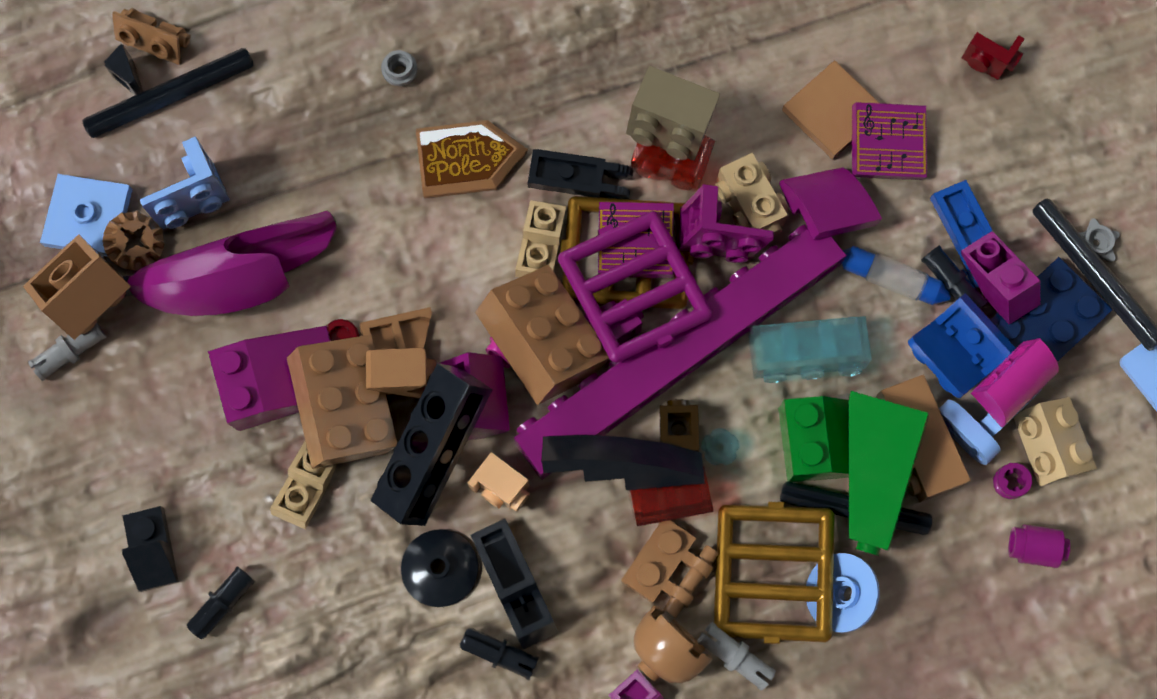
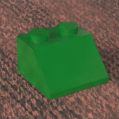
[778,396,849,482]

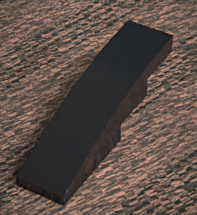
[541,435,705,491]

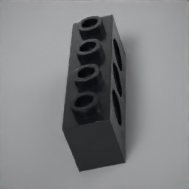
[370,363,493,526]

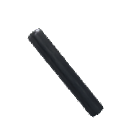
[780,481,933,535]

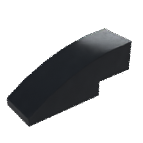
[470,519,559,650]

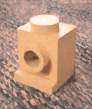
[467,452,530,512]

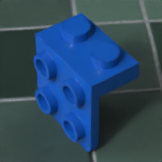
[908,293,1016,398]

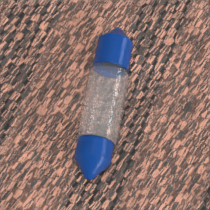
[841,246,951,305]

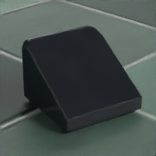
[104,44,144,95]

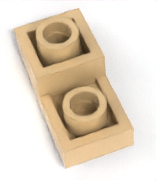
[515,200,566,278]
[270,441,337,529]

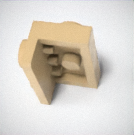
[1014,397,1097,486]

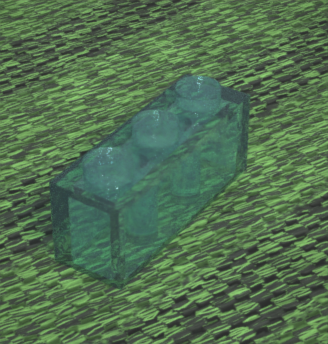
[748,316,872,383]

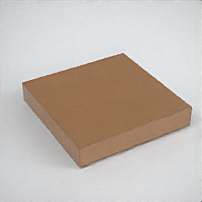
[782,60,879,160]

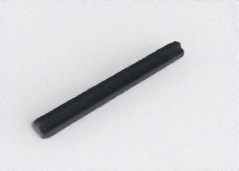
[82,48,254,138]
[1032,198,1157,351]

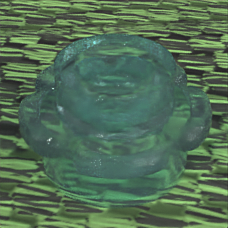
[701,428,739,465]

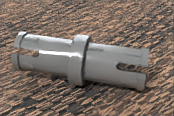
[28,323,107,381]
[697,622,776,691]

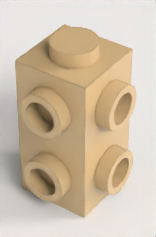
[715,153,789,237]

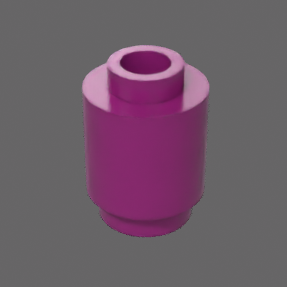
[1008,524,1070,568]

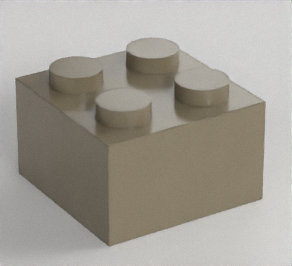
[626,66,720,161]

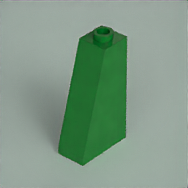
[849,391,929,556]

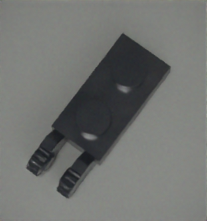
[527,149,634,199]

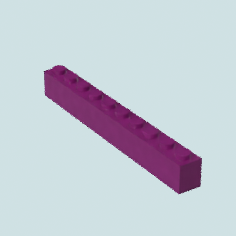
[514,224,846,480]

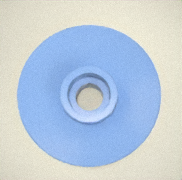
[806,553,880,633]

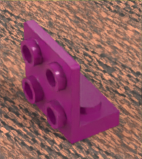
[678,184,774,263]

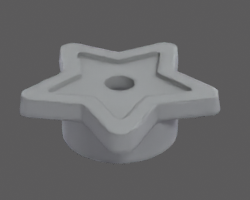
[1079,218,1120,262]

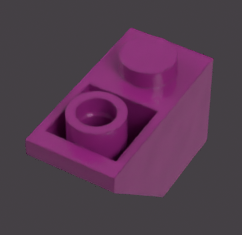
[961,231,1040,325]

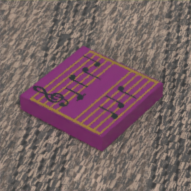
[852,102,927,180]
[598,202,673,278]

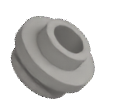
[381,50,418,86]

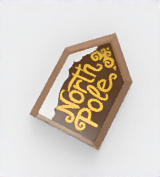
[416,120,528,198]

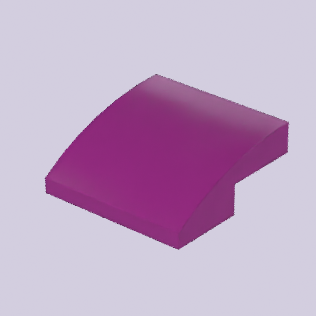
[779,167,882,240]

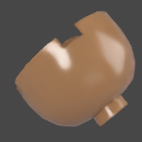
[633,605,713,684]

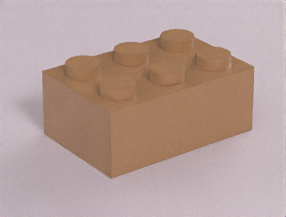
[475,265,609,405]
[287,335,397,469]

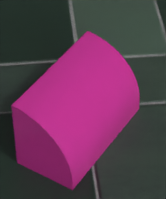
[971,338,1059,427]

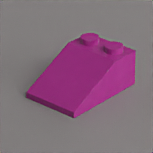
[208,326,331,431]

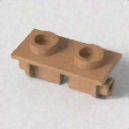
[112,8,191,65]

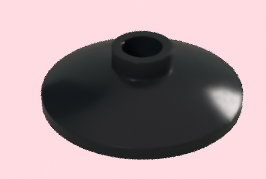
[401,529,478,607]

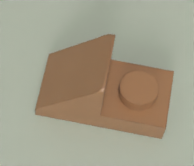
[366,348,436,398]

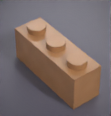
[875,374,971,503]

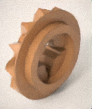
[103,211,165,270]

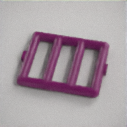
[558,211,713,363]

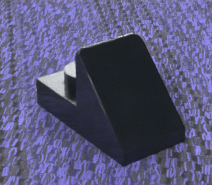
[122,506,179,592]

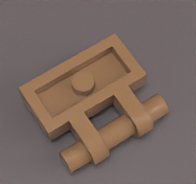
[620,516,719,619]

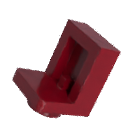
[961,32,1025,80]

